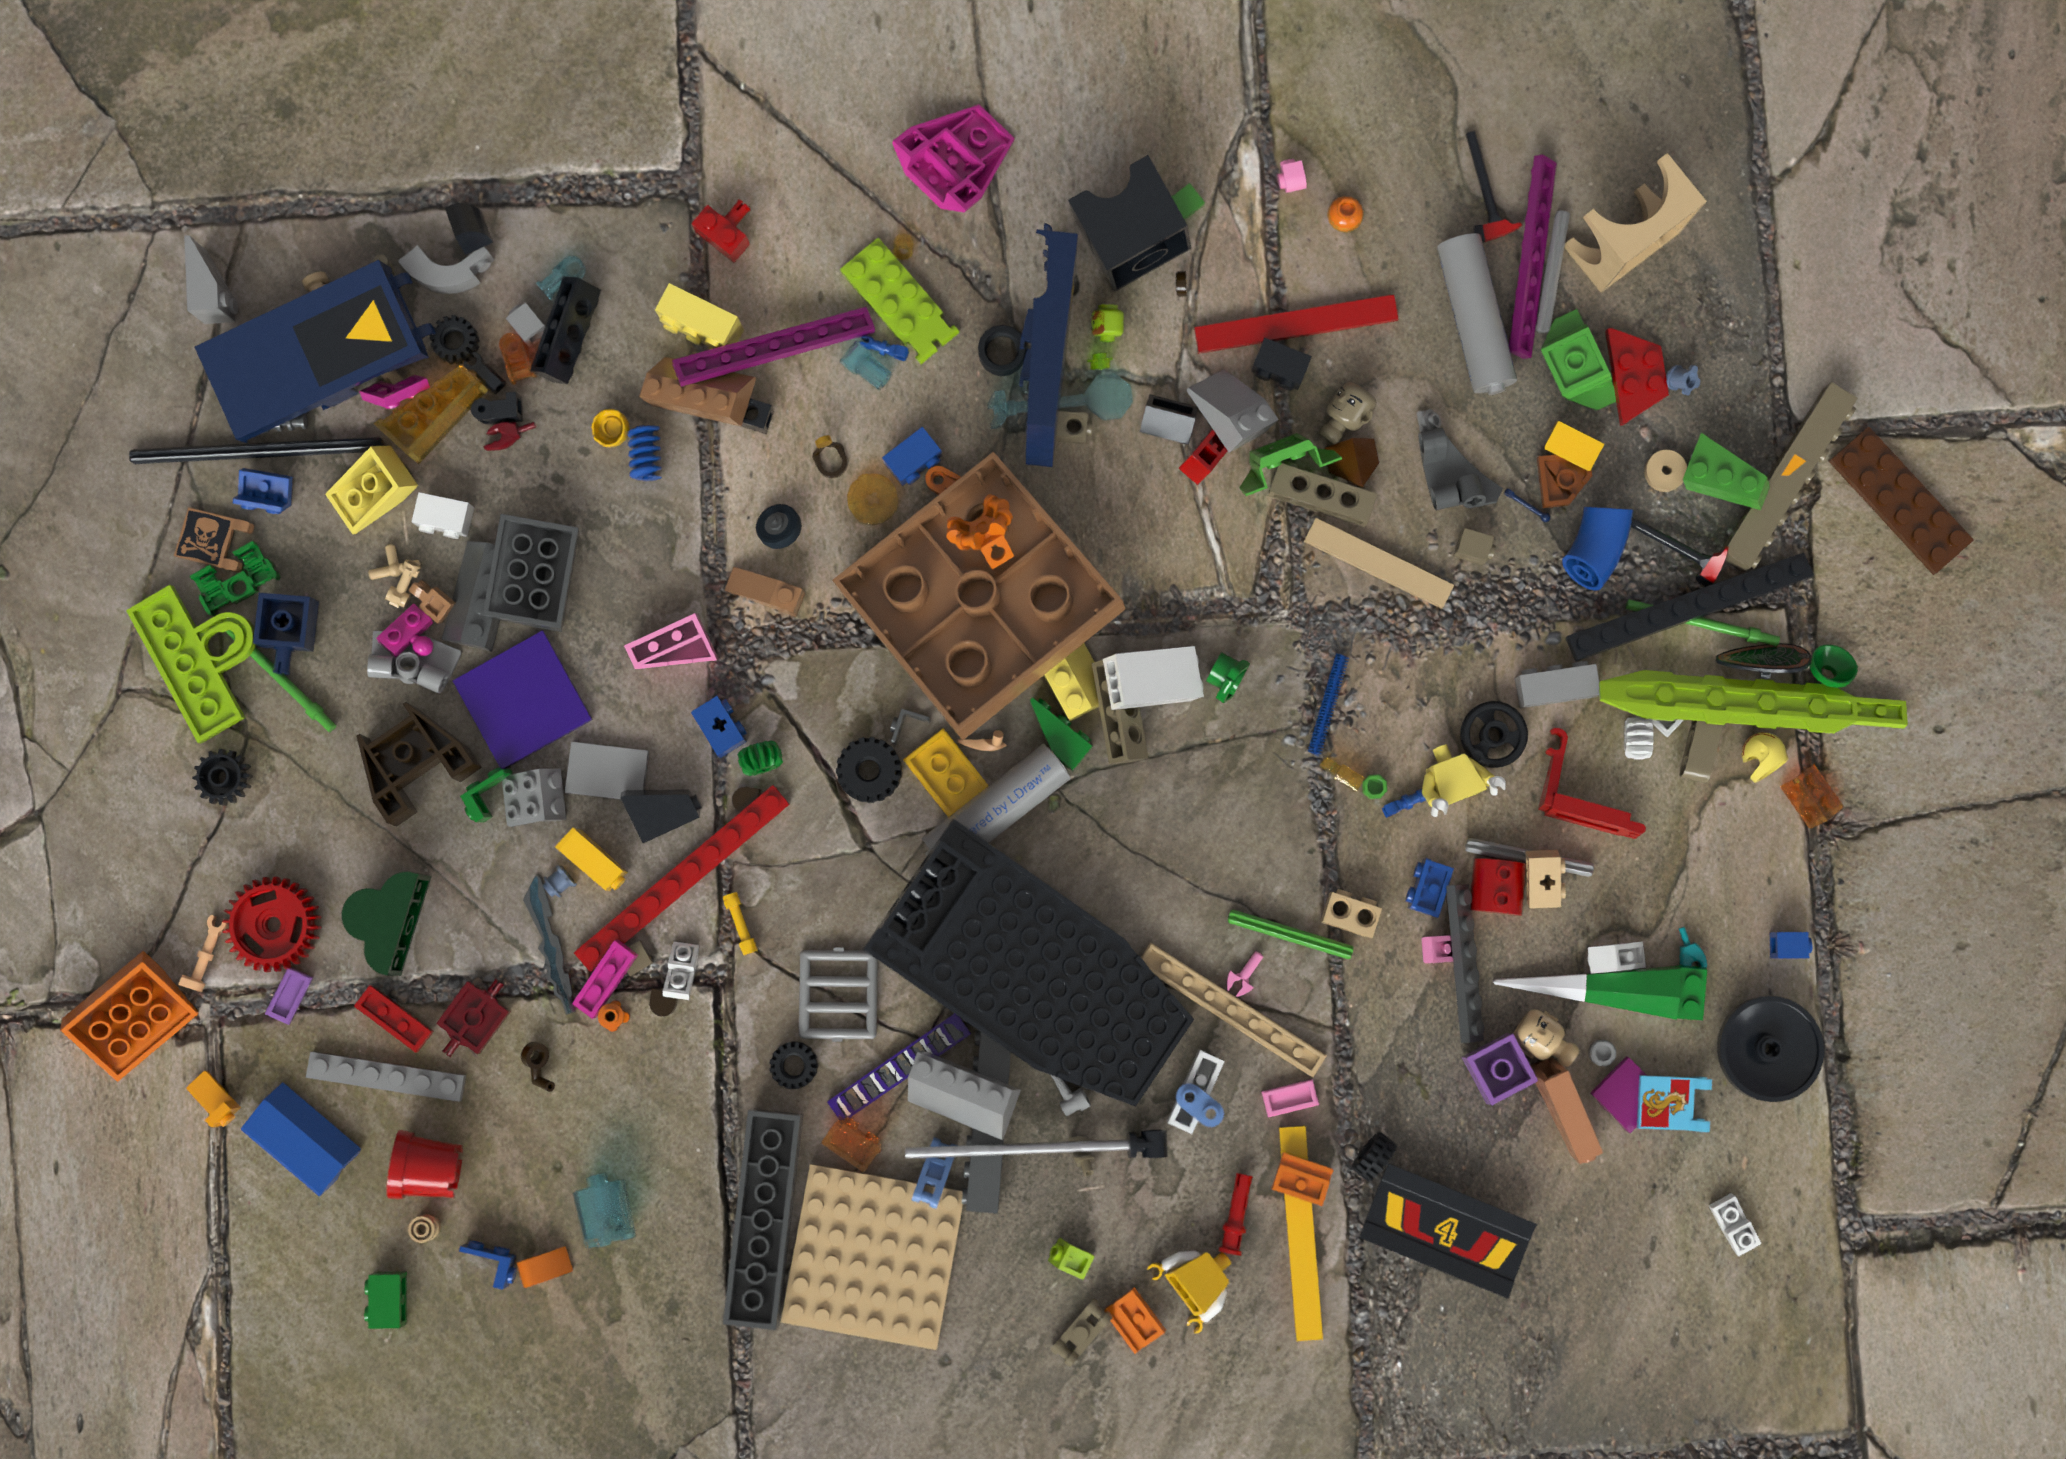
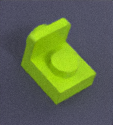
[1048,1238,1095,1280]

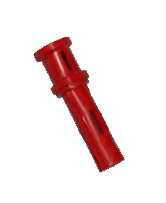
[1218,1173,1253,1256]

